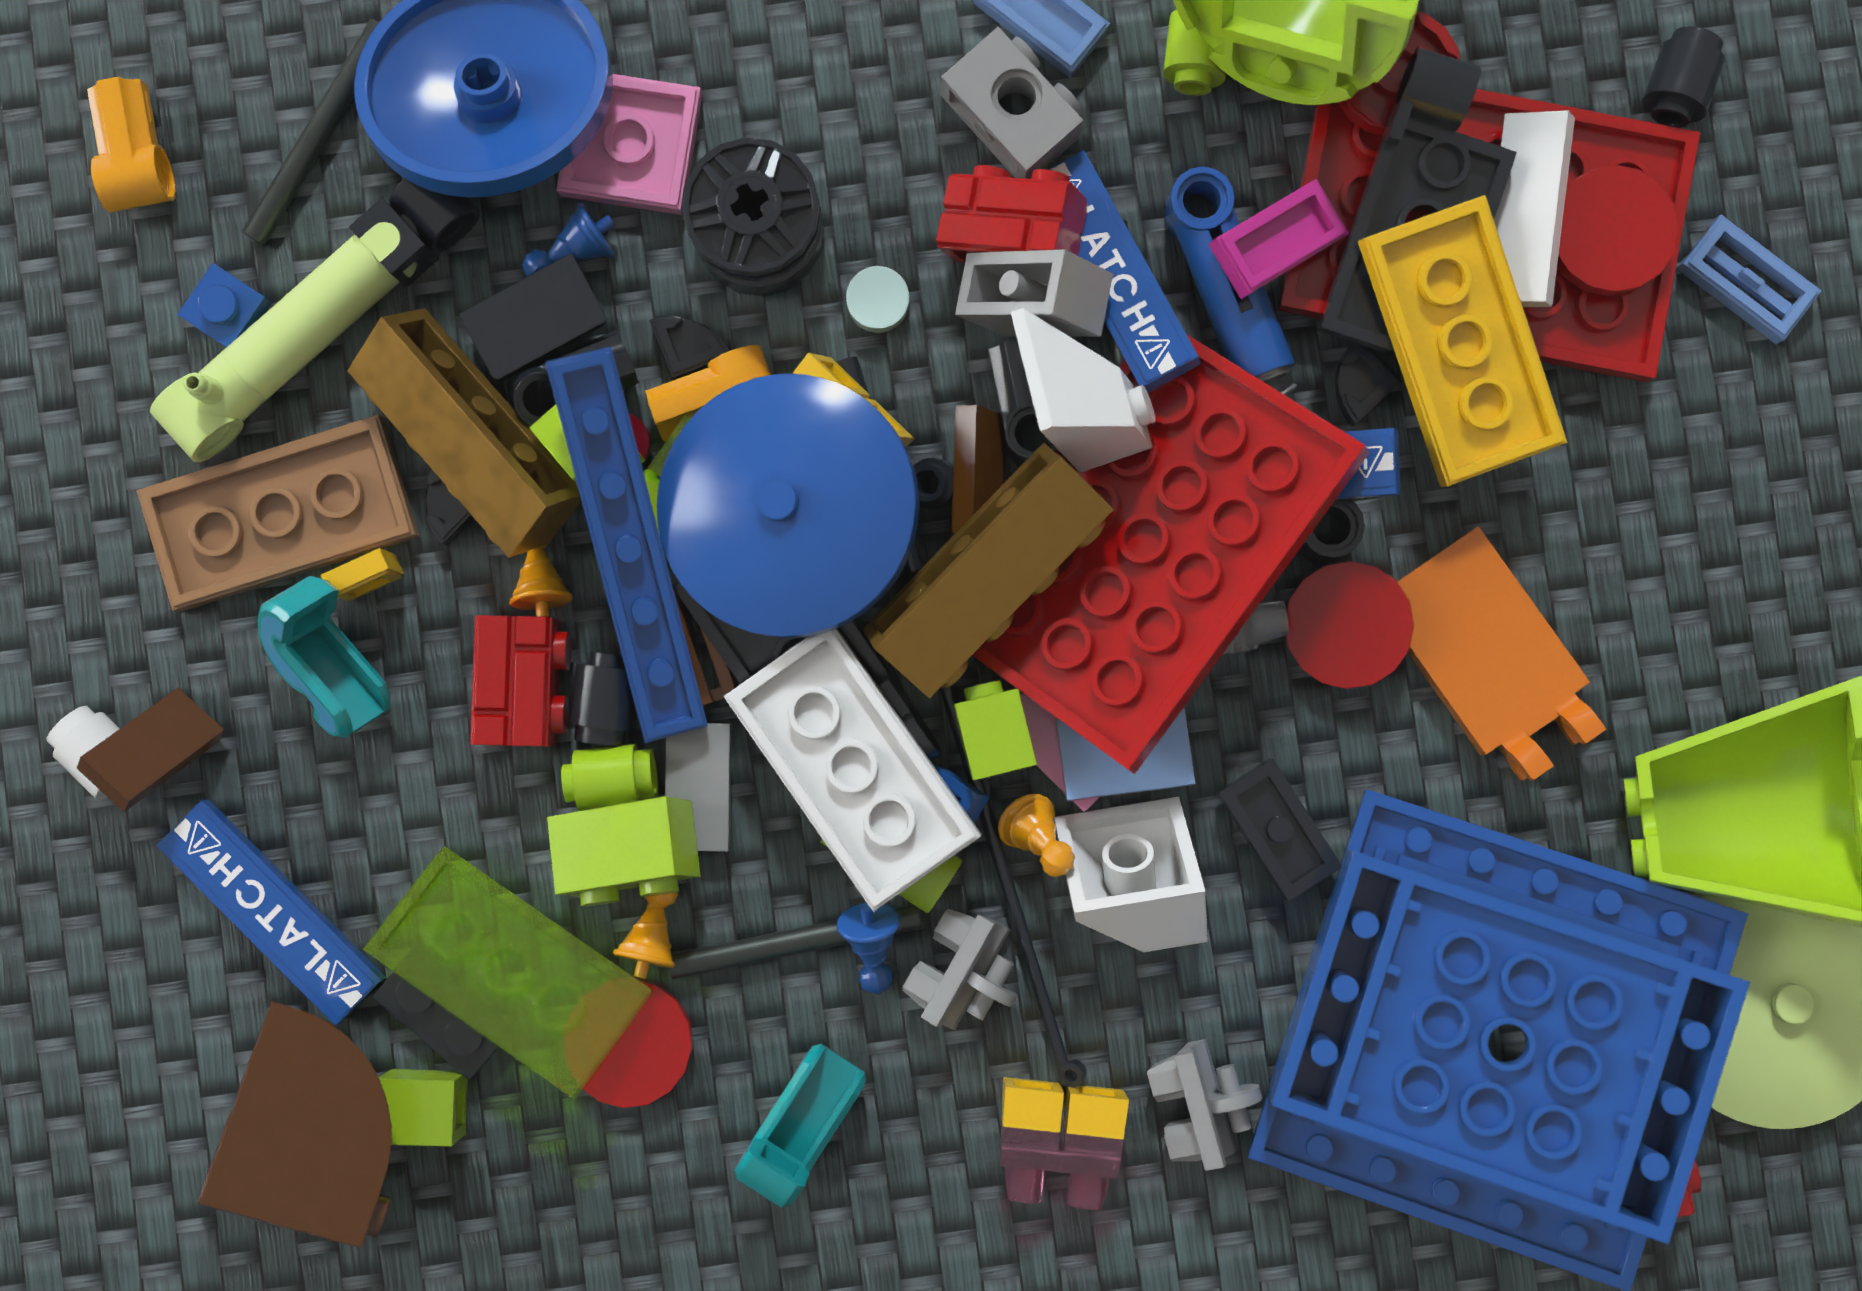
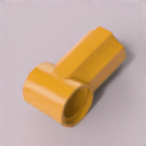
[87,77,176,213]
[645,345,771,444]

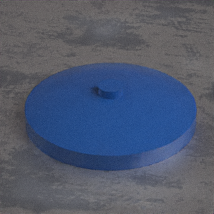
[354,0,613,197]
[657,374,920,638]

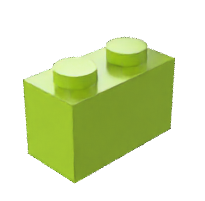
[547,796,701,906]

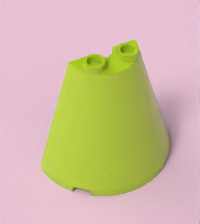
[1173,0,1419,105]
[1624,676,1862,927]

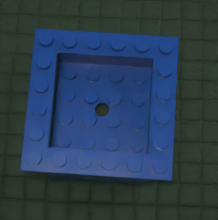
[1247,789,1750,1291]

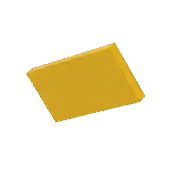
[1357,195,1567,487]

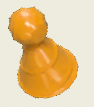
[509,544,573,617]
[998,794,1075,877]
[613,892,678,979]

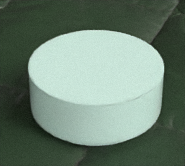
[846,266,909,333]

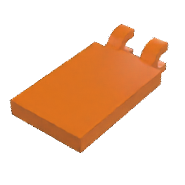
[1398,526,1607,781]

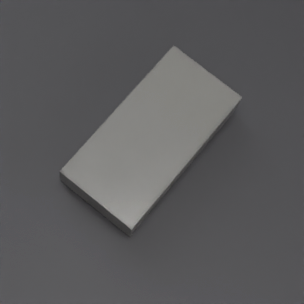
[665,723,732,851]

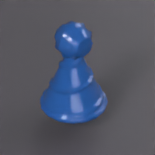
[522,203,615,277]
[837,903,900,995]

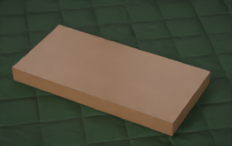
[136,415,420,612]

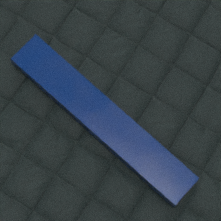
[545,347,708,743]

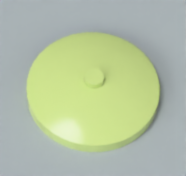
[1693,892,1862,1129]

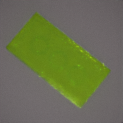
[363,846,652,1100]

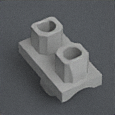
[902,909,1018,1030]
[1147,1039,1262,1171]

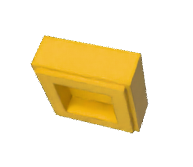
[321,548,404,601]

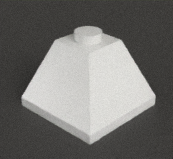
[1011,308,1155,473]
[1054,797,1208,952]

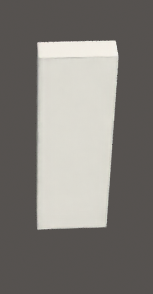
[1494,110,1575,307]

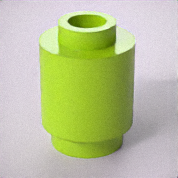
[1163,9,1226,96]
[561,744,658,812]

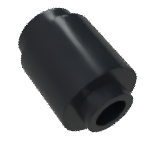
[1643,26,1725,128]
[569,651,636,746]

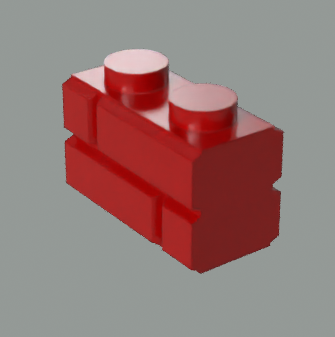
[936,165,1088,263]
[470,615,572,747]

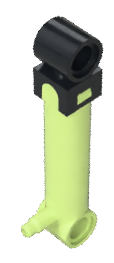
[150,178,480,462]

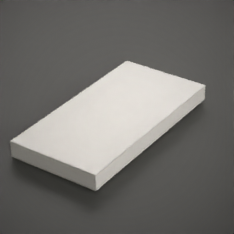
[723,629,982,912]

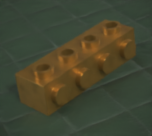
[347,308,581,558]
[863,443,1114,699]

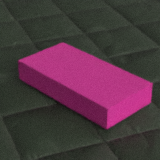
[1208,178,1350,299]

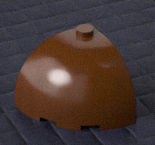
[196,1001,391,1248]

